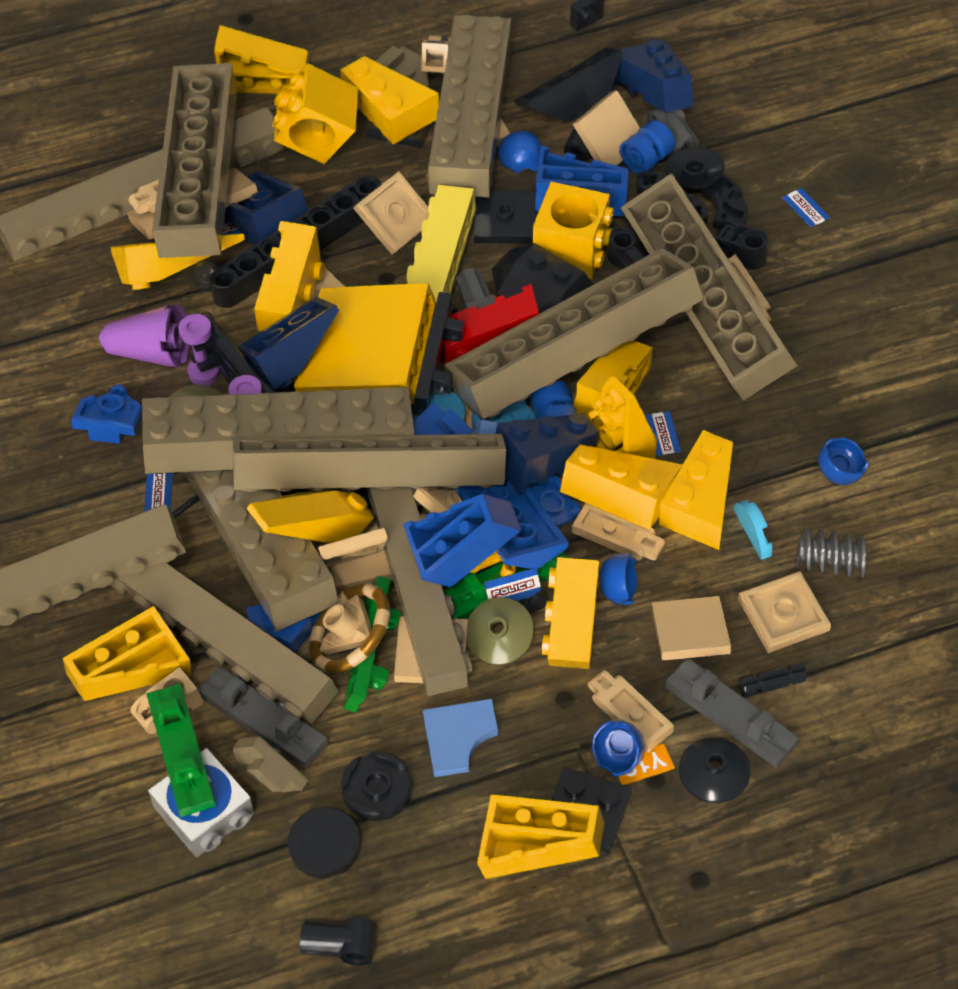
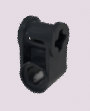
[713,218,768,270]

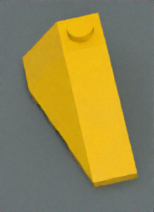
[111,234,245,289]
[587,375,657,459]
[247,491,374,543]

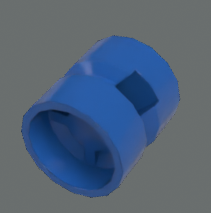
[619,120,676,174]
[529,381,577,419]

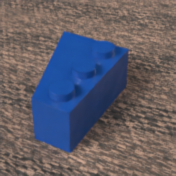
[535,145,629,217]
[403,494,521,587]

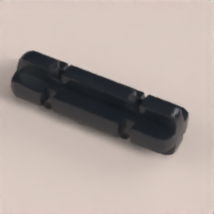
[738,662,807,697]

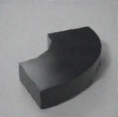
[702,174,748,230]

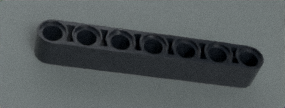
[210,175,381,308]

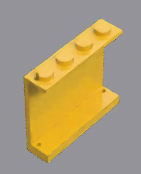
[294,283,436,404]

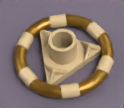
[309,583,390,673]

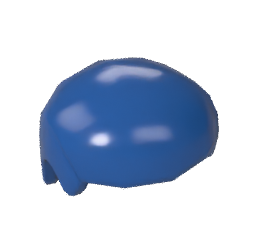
[498,131,543,174]
[818,437,869,485]
[599,552,637,605]
[591,719,646,777]

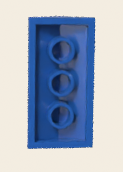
[454,476,569,570]

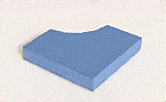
[423,699,498,778]

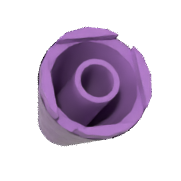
[99,304,191,368]

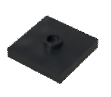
[474,191,536,244]

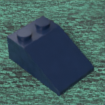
[225,171,308,244]
[237,297,339,390]

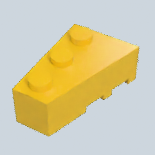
[477,794,605,879]

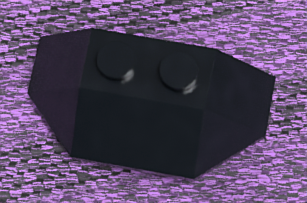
[514,48,623,122]
[492,243,594,314]

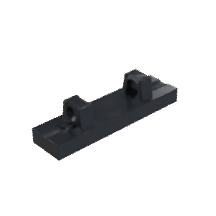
[414,292,464,416]

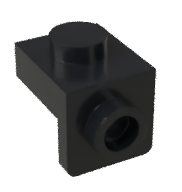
[570,0,604,32]

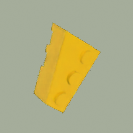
[214,25,310,94]
[340,56,439,144]
[254,221,325,331]
[574,340,653,416]
[659,430,733,550]
[560,444,683,530]
[542,557,599,669]
[62,606,192,701]

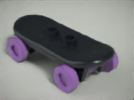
[179,311,276,395]

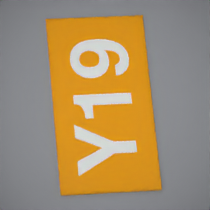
[618,743,675,785]

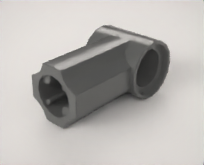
[647,108,699,153]
[456,268,496,309]

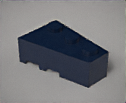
[613,39,693,112]
[495,413,599,494]

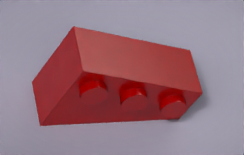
[443,284,539,364]

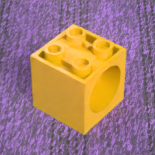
[272,63,358,164]
[533,182,614,280]

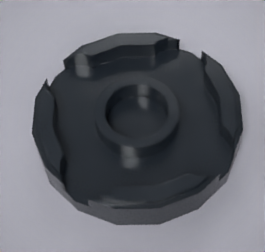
[341,751,413,821]
[287,807,361,879]

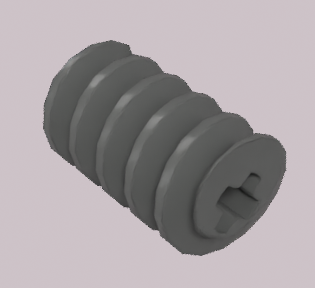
[795,528,868,578]

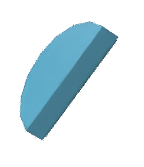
[733,500,772,560]

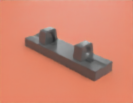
[665,658,800,768]
[198,666,328,769]

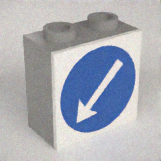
[148,748,254,858]

